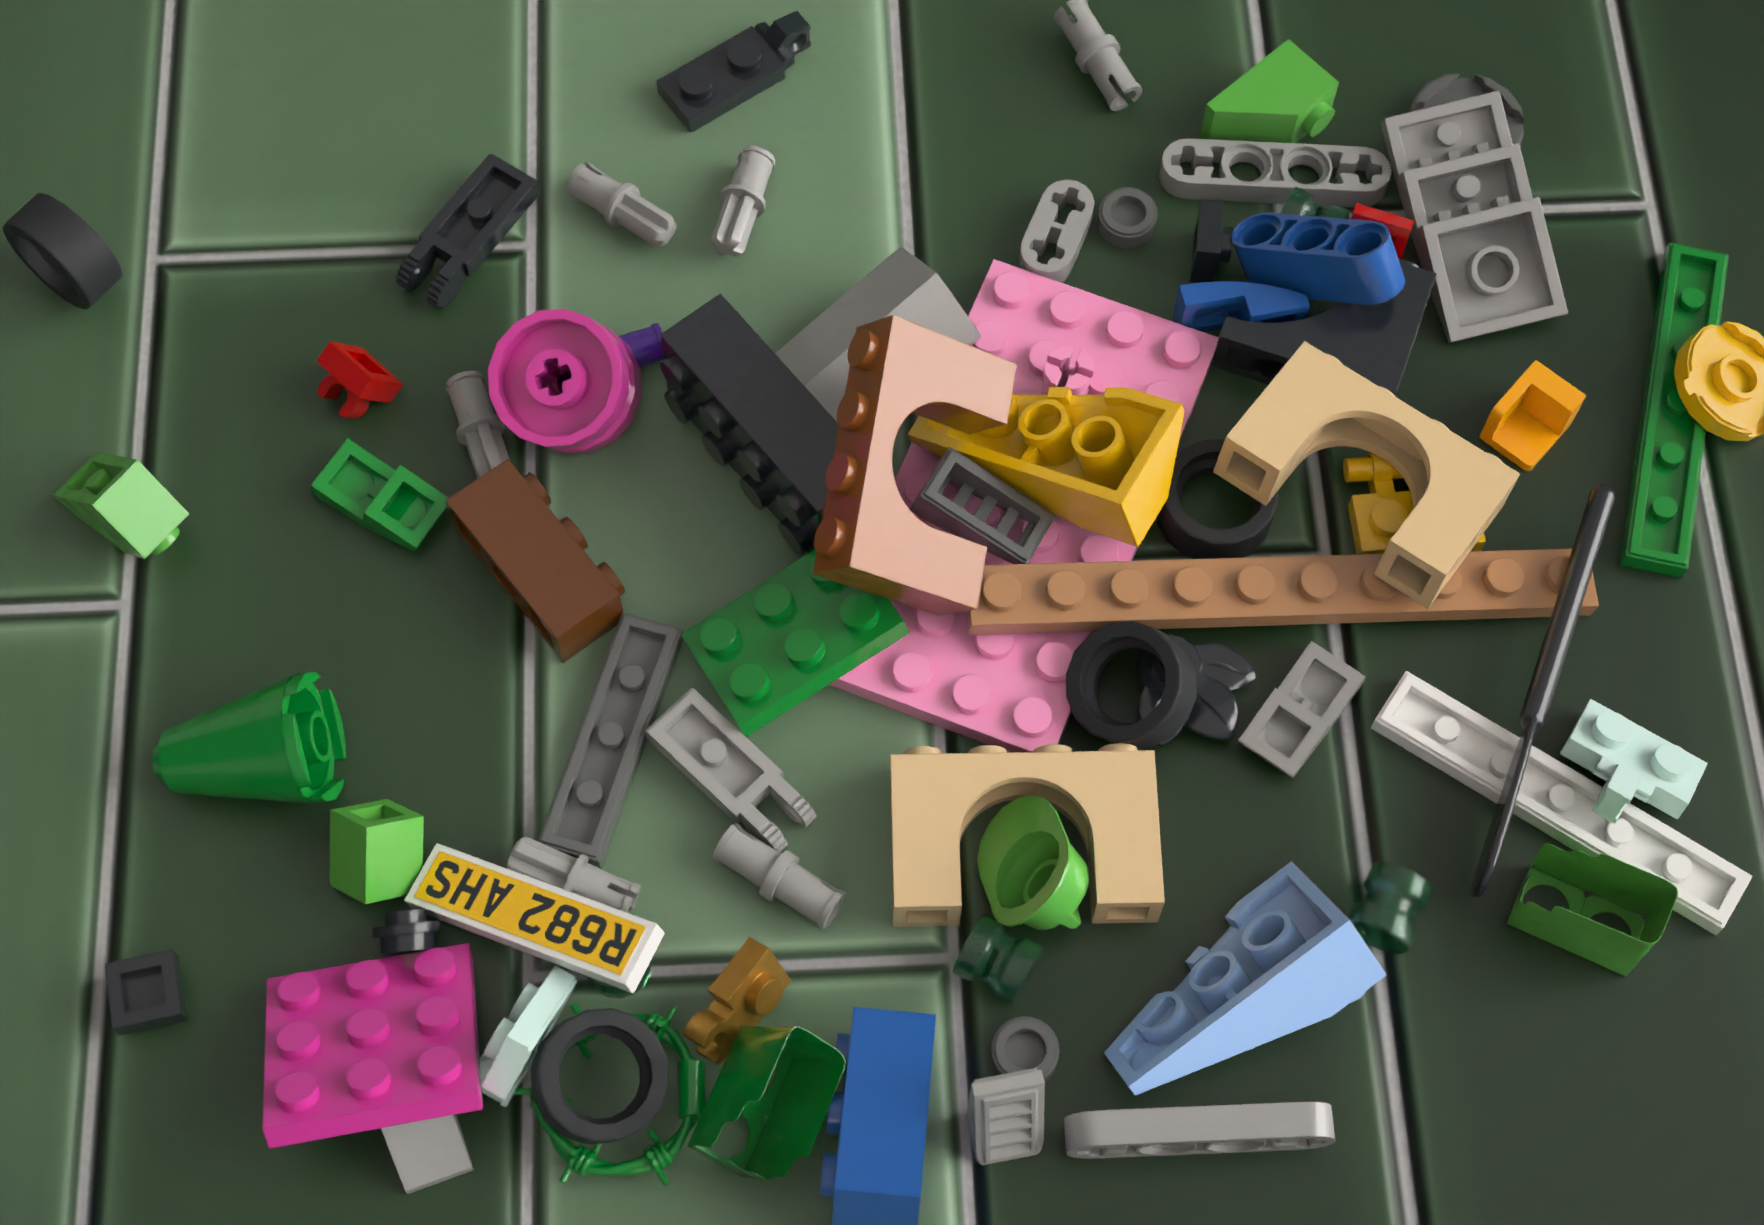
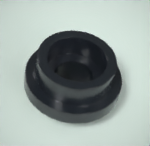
[372,909,441,954]

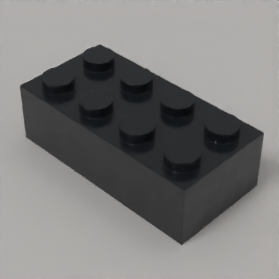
[660,293,839,554]

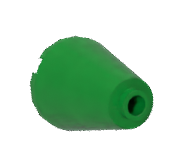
[151,672,346,804]

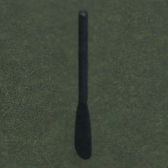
[1471,484,1615,898]

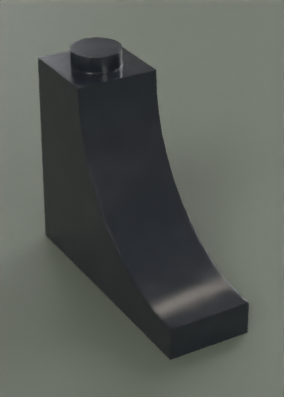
[1211,259,1437,397]

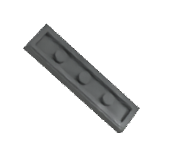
[538,612,683,869]

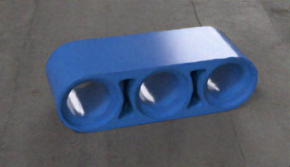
[1231,212,1405,305]

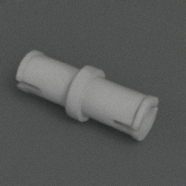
[1053,0,1143,111]
[712,823,847,930]

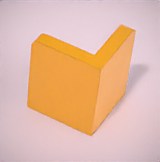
[1479,360,1586,471]

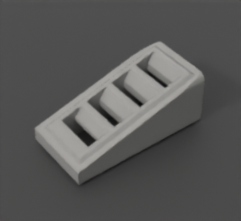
[966,1068,1045,1165]

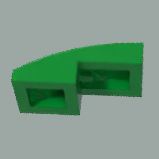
[310,438,449,552]

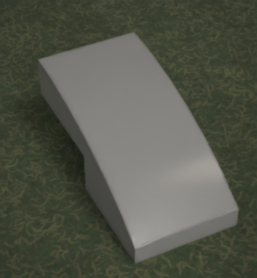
[1238,641,1365,779]

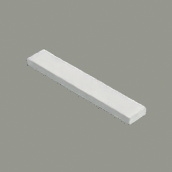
[1371,671,1753,935]

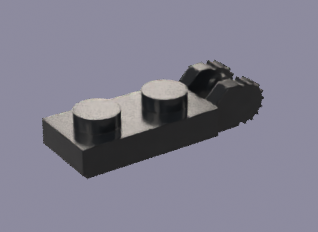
[395,153,541,309]

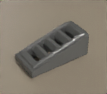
[909,447,1056,564]

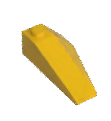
[907,387,1185,547]

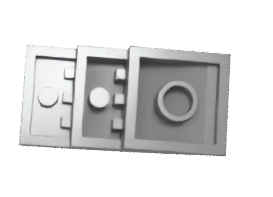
[1380,91,1568,343]

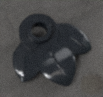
[1136,634,1256,747]

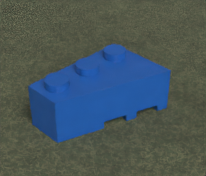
[820,1007,936,1225]

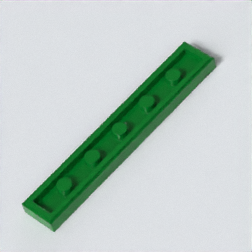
[1620,242,1729,578]

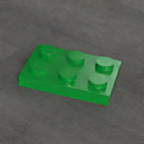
[680,549,910,737]

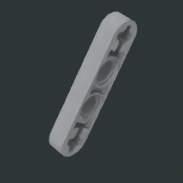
[1159,138,1392,207]
[1064,1102,1335,1159]

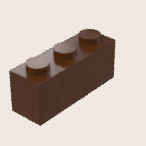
[445,459,625,663]

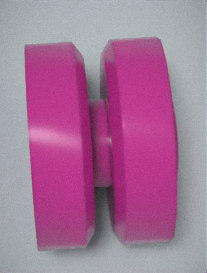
[488,309,642,454]

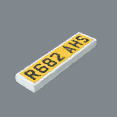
[404,843,665,994]

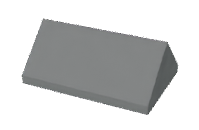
[775,246,981,421]

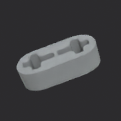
[1019,179,1095,283]

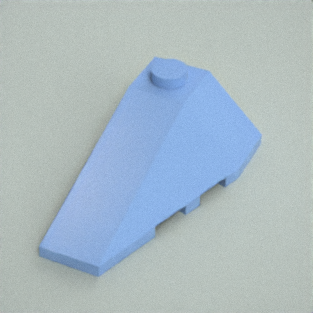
[1104,861,1386,1096]

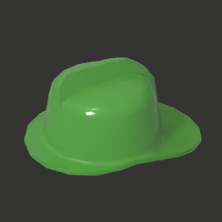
[977,794,1089,930]

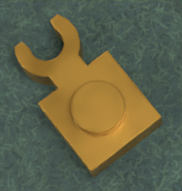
[683,937,791,1066]

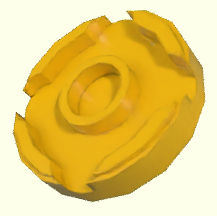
[1674,322,1764,441]

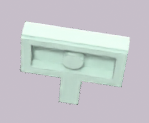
[1560,699,1708,824]
[480,965,577,1107]

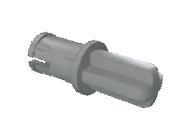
[711,146,776,257]
[567,162,677,247]
[446,370,510,479]
[507,837,641,914]

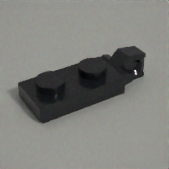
[656,10,811,132]

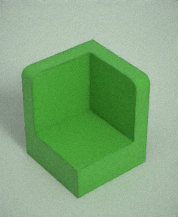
[329,799,424,904]

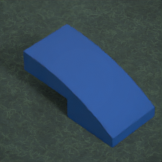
[1173,281,1310,332]

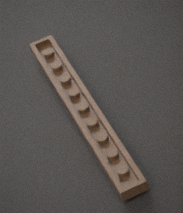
[966,549,1599,635]

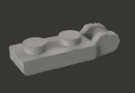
[645,688,817,852]

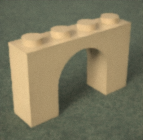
[1213,341,1520,609]
[890,743,1165,927]

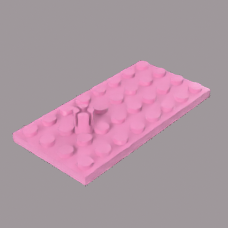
[829,259,1218,753]

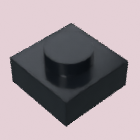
[1190,200,1234,283]
[105,949,187,1036]

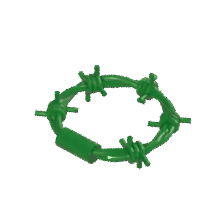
[516,1003,706,1186]

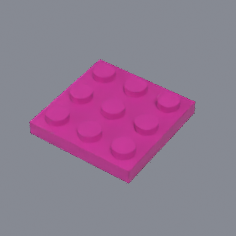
[263,943,483,1149]

